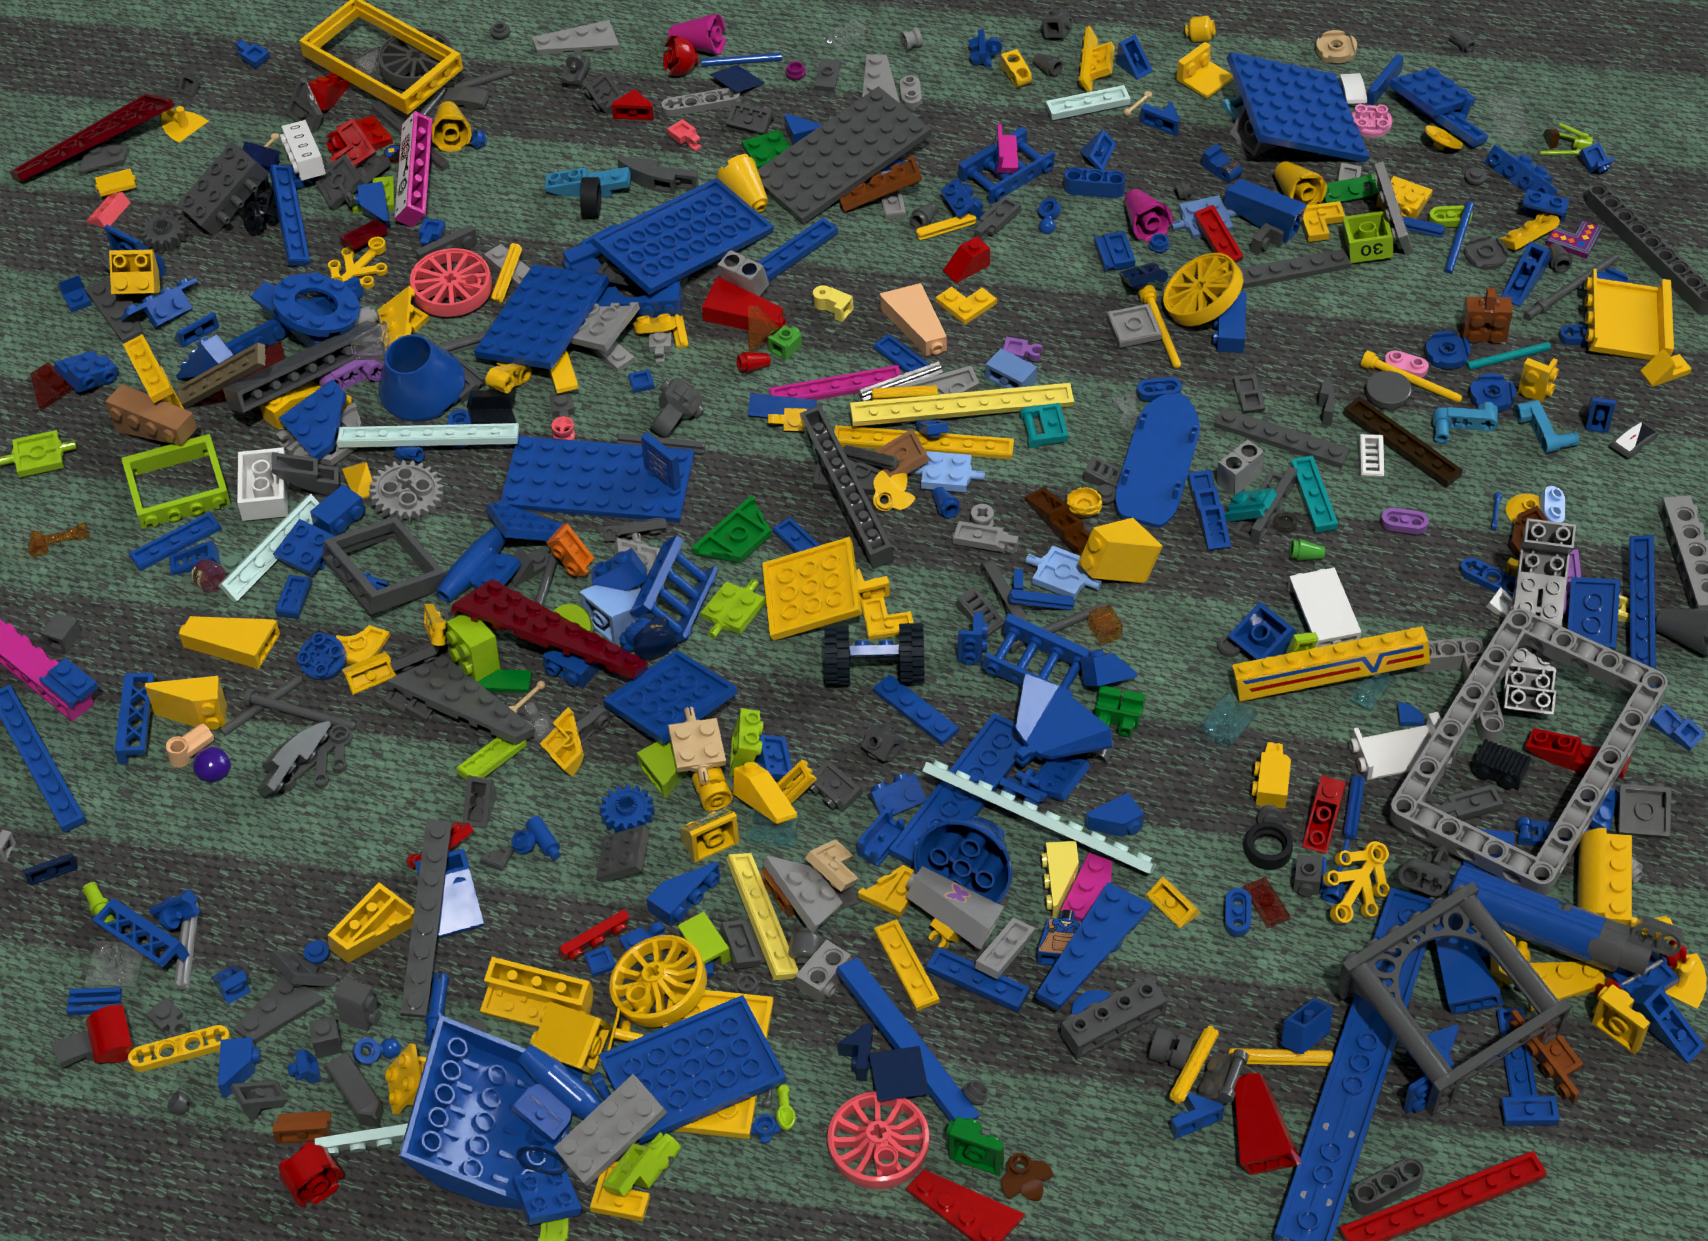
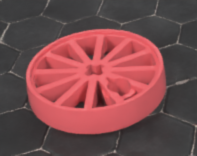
[410,248,493,317]
[827,1091,929,1189]

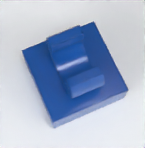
[287,1049,321,1084]

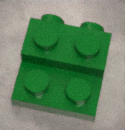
[946,1116,1004,1177]

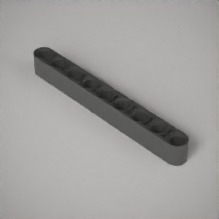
[1586,182,1708,315]

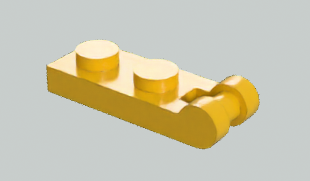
[1500,212,1560,250]
[424,604,446,646]

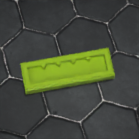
[456,737,527,781]

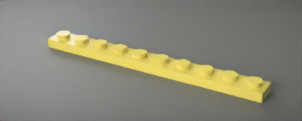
[850,383,1074,426]

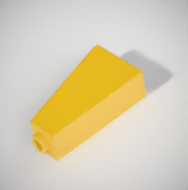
[179,616,280,669]

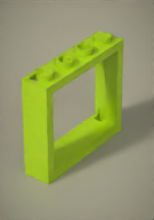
[121,434,231,529]

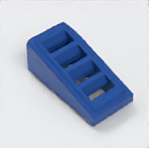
[169,540,220,575]

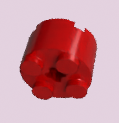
[278,1142,343,1207]

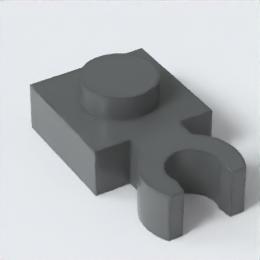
[146,998,191,1037]

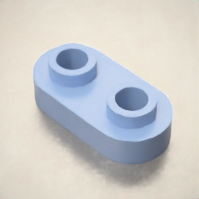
[1540,486,1565,523]

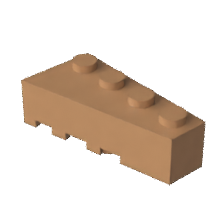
[105,384,198,446]

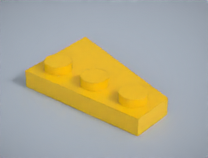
[377,286,415,348]

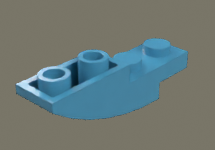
[545,167,631,197]

